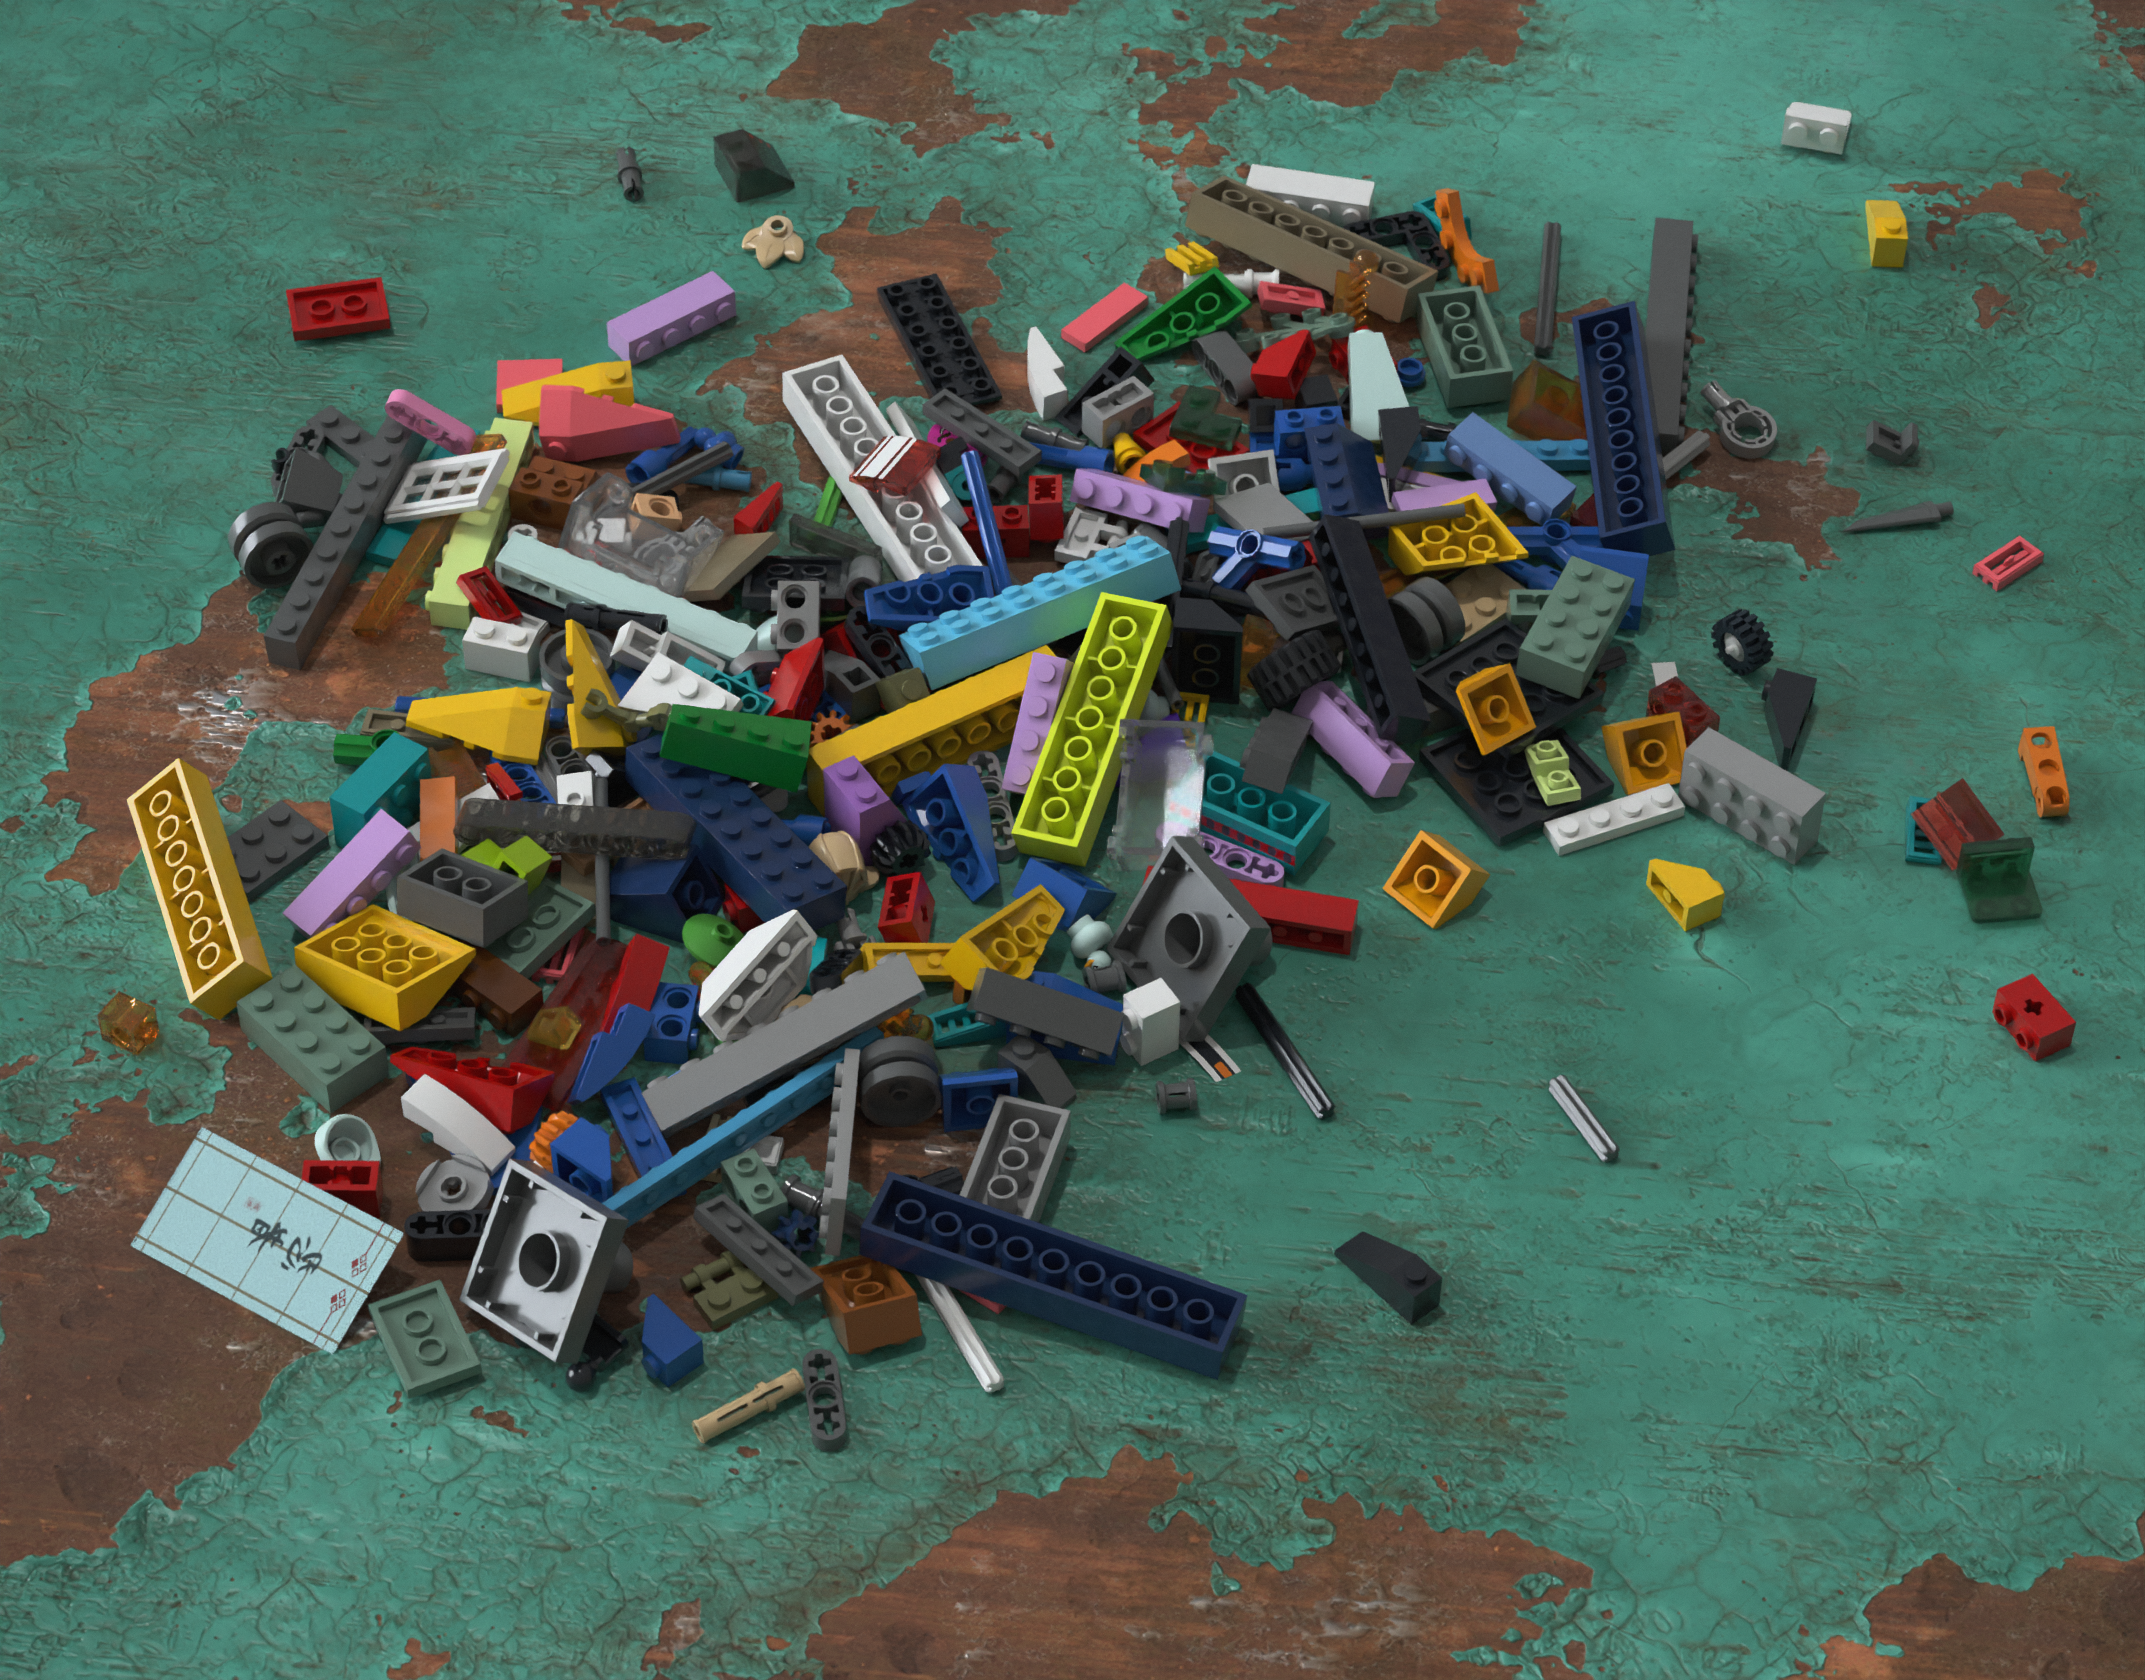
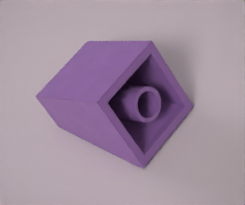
[823,755,907,866]

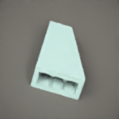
[1347,330,1409,454]

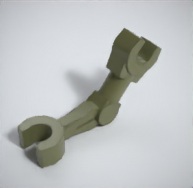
[580,688,672,733]

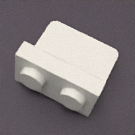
[1781,102,1851,154]

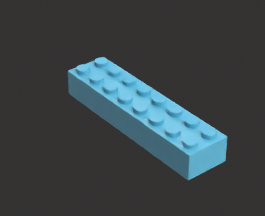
[899,536,1181,690]

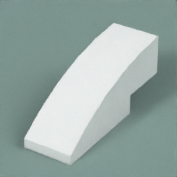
[1027,326,1067,421]
[610,620,726,672]
[401,1074,516,1176]

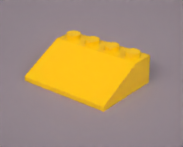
[294,904,476,1031]

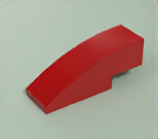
[600,934,670,1034]

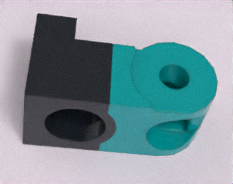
[932,436,972,503]

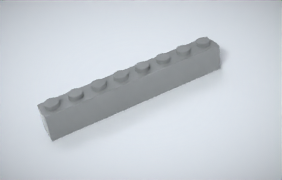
[641,952,928,1138]

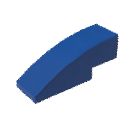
[567,1003,656,1106]

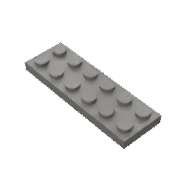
[819,1048,860,1256]

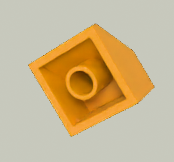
[1382,830,1491,929]

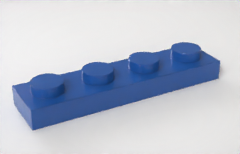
[600,1077,687,1198]

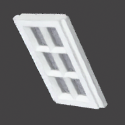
[383,448,510,524]

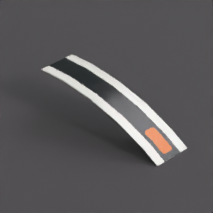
[1179,1035,1241,1082]

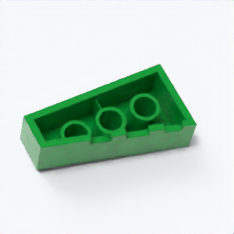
[659,704,812,793]

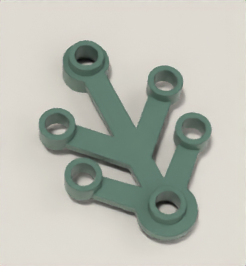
[1233,308,1356,353]

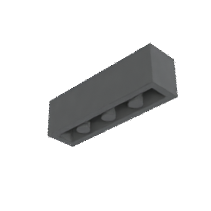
[1239,708,1313,794]
[966,967,1125,1061]

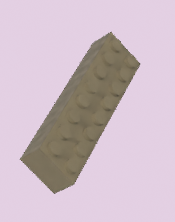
[1185,175,1438,323]

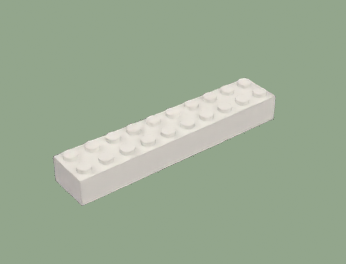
[782,355,983,582]

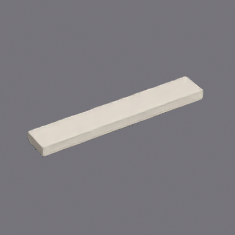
[886,402,969,527]

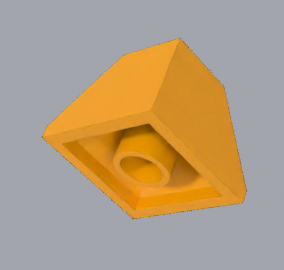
[1456,663,1536,755]
[1601,712,1687,795]

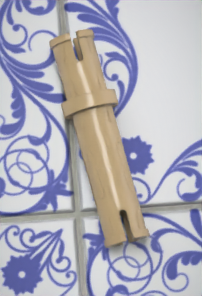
[692,1368,805,1444]

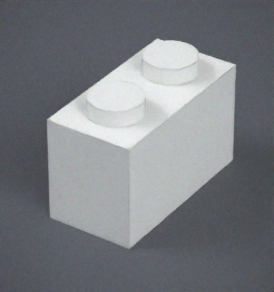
[462,617,540,682]
[1120,978,1180,1066]

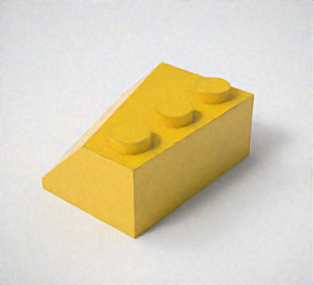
[1388,492,1529,575]

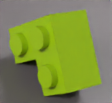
[462,835,553,895]

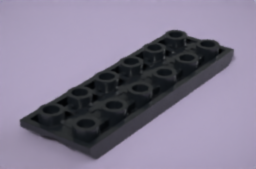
[877,273,1002,405]

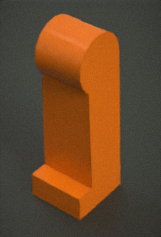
[2018,726,2070,817]

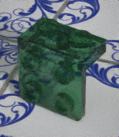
[1956,837,2043,924]

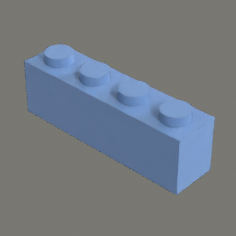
[1443,412,1577,526]

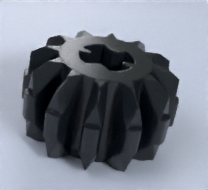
[869,819,931,877]

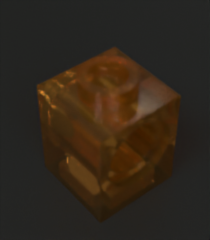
[97,991,159,1056]

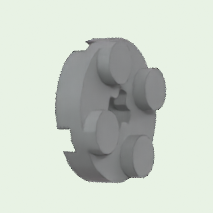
[416,1154,494,1211]

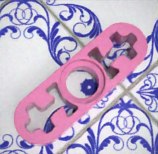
[385,389,477,455]

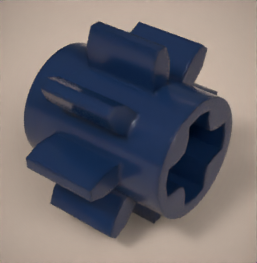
[771,1209,819,1259]

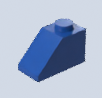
[641,1293,704,1387]

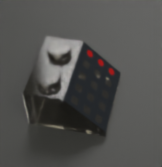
[713,129,795,203]

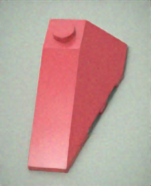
[539,385,681,462]

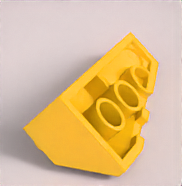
[501,360,634,427]
[565,619,637,757]
[406,687,552,766]
[940,884,1065,990]

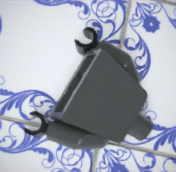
[271,448,343,529]

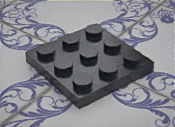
[742,555,849,614]

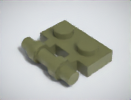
[680,1250,779,1331]

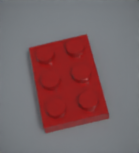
[286,277,391,341]
[1133,402,1250,491]

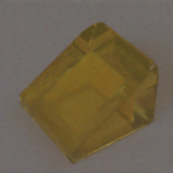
[526,1006,581,1050]

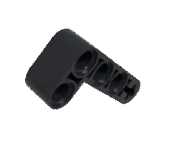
[404,1209,491,1262]

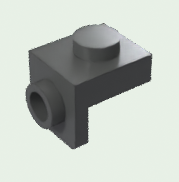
[1866,420,1919,466]

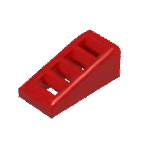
[734,481,783,535]

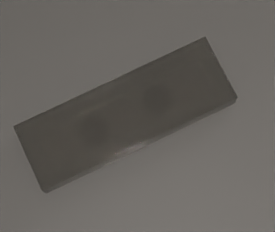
[789,513,883,571]

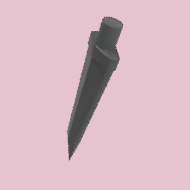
[1843,501,1954,531]

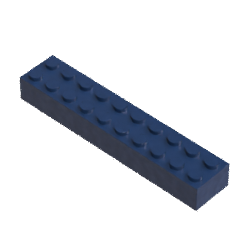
[1572,301,1676,556]
[859,1171,1247,1380]

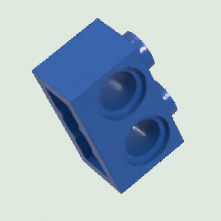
[1273,406,1345,460]
[643,982,704,1064]

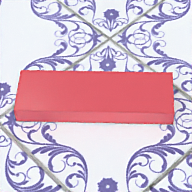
[1061,282,1148,352]

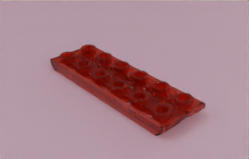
[501,933,627,1112]

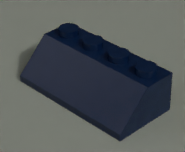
[1304,423,1389,541]

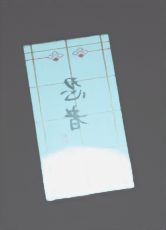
[131,1127,404,1355]

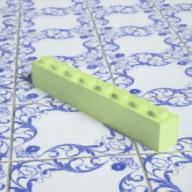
[425,418,535,630]

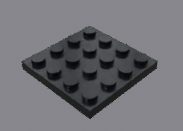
[1413,618,1605,759]
[1419,728,1614,847]

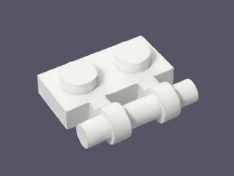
[1055,507,1130,563]

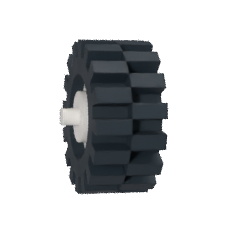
[1711,609,1774,676]

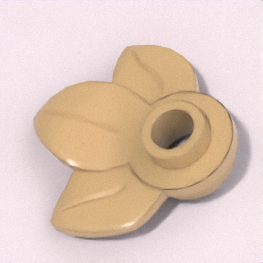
[742,215,804,269]

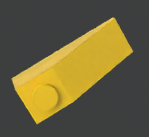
[1865,200,1908,268]

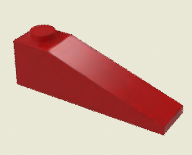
[390,1047,555,1134]

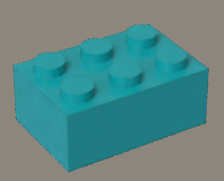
[329,732,432,849]

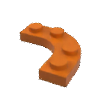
[1434,188,1499,294]

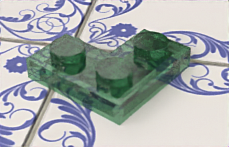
[1169,385,1242,451]
[1139,459,1227,495]

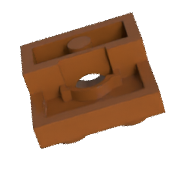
[509,455,597,533]

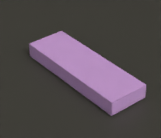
[1391,478,1497,512]

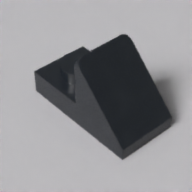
[585,749,639,808]

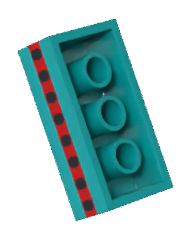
[1172,748,1331,876]

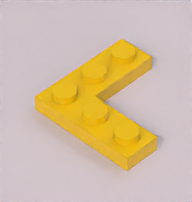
[860,943,955,1038]

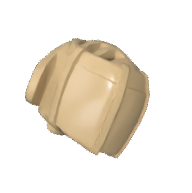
[809,830,880,905]

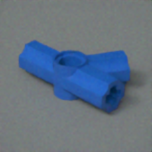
[1507,518,1603,570]
[1207,526,1307,591]

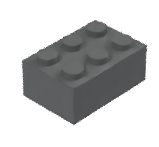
[397,849,528,948]

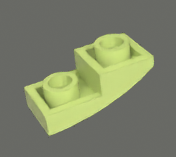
[1524,740,1581,806]

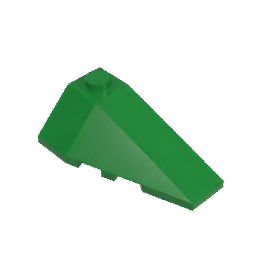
[1114,266,1253,362]

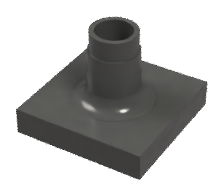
[1106,836,1272,1042]
[459,1158,633,1364]

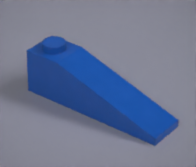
[864,565,994,632]
[902,764,1000,902]

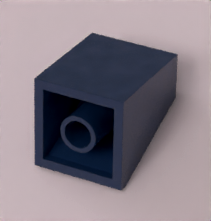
[610,844,725,944]

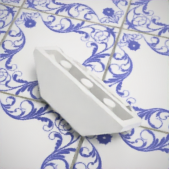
[698,909,817,1041]

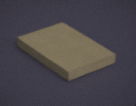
[670,532,781,602]

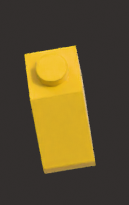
[1646,859,1725,931]

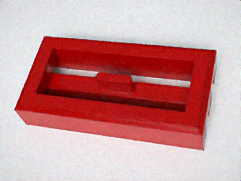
[456,566,524,625]
[485,762,527,826]

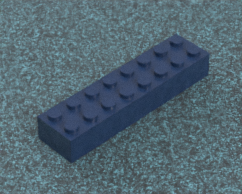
[625,733,847,931]

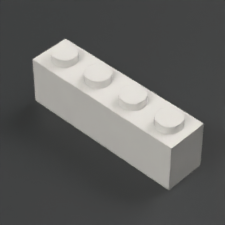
[1246,164,1375,226]

